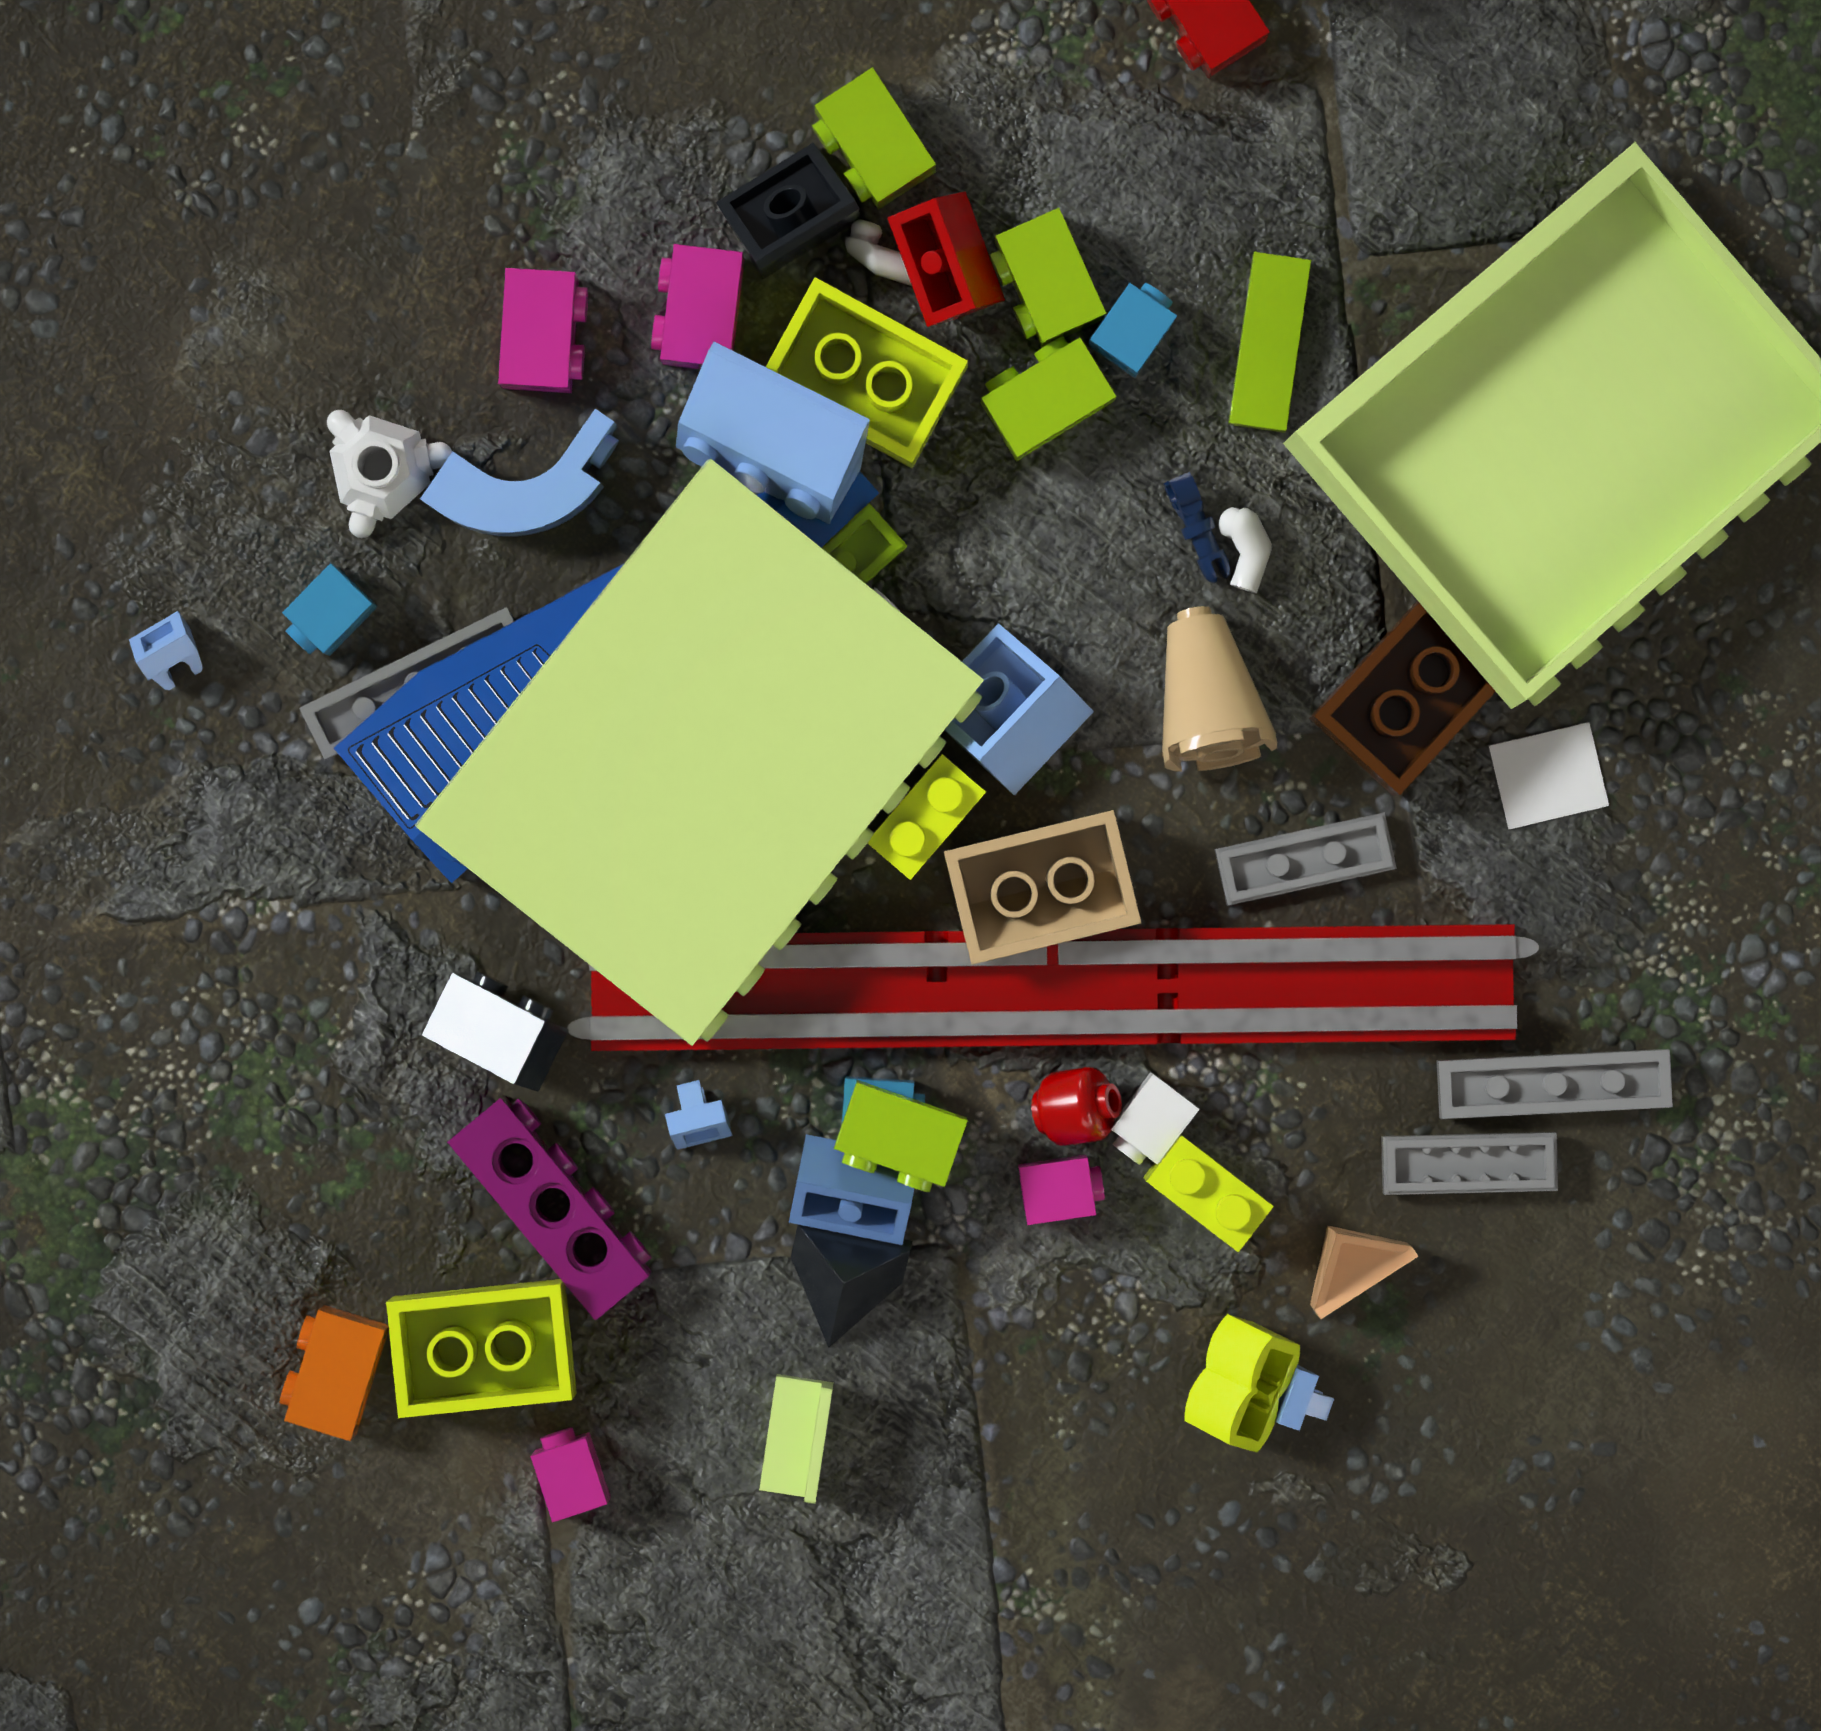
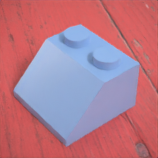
[944,623,1094,795]

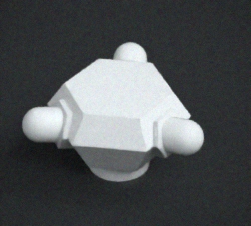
[327,410,452,538]

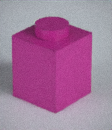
[1018,1155,1105,1225]
[530,1427,611,1523]

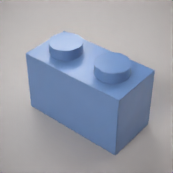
[789,1134,914,1245]

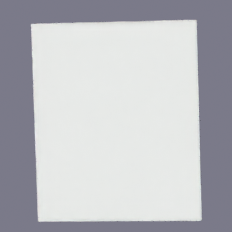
[1489,722,1609,830]

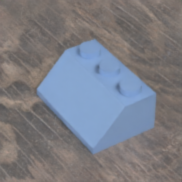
[676,342,870,524]

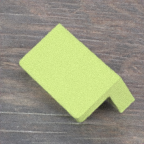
[759,1374,834,1504]

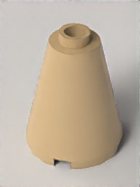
[1162,606,1277,772]

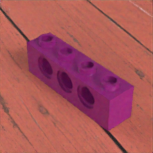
[447,1095,652,1321]

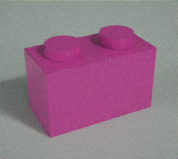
[651,244,745,369]
[498,268,588,393]

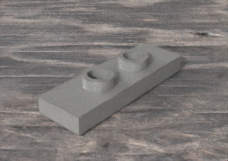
[1381,1132,1558,1195]

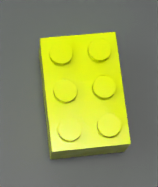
[766,277,968,468]
[386,1279,577,1418]

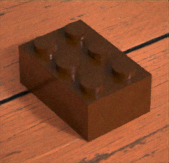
[1309,600,1496,796]

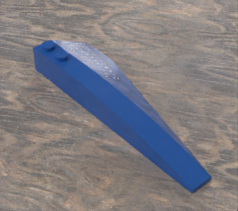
[334,471,879,883]

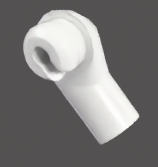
[845,219,912,286]
[1219,507,1272,594]

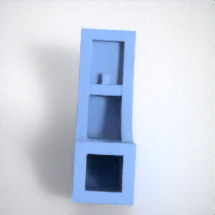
[420,409,619,536]

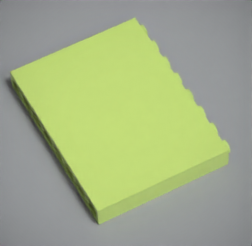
[1283,142,1821,709]
[415,459,984,1046]

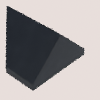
[791,1225,913,1348]

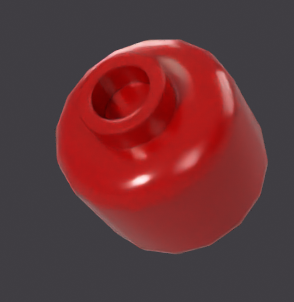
[1031,1067,1122,1146]

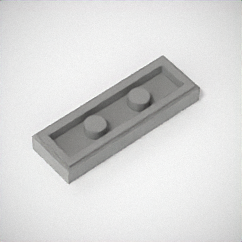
[1214,812,1397,905]

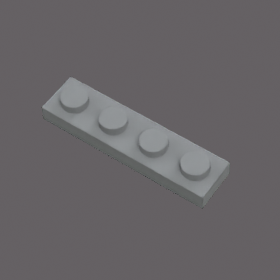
[299,607,515,760]
[1436,1049,1673,1119]

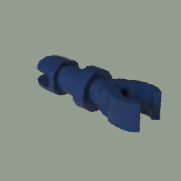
[1163,472,1231,584]

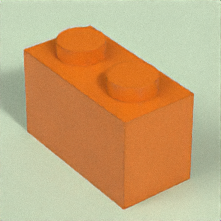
[279,1305,389,1441]

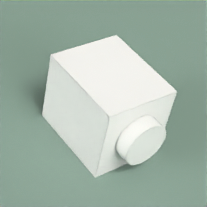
[1111,1072,1199,1165]

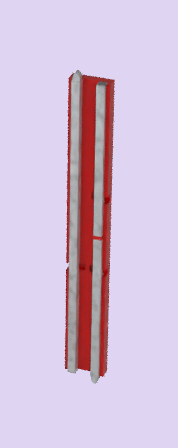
[567,924,1539,1051]

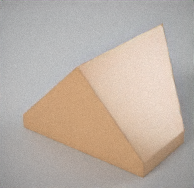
[1310,1225,1418,1319]

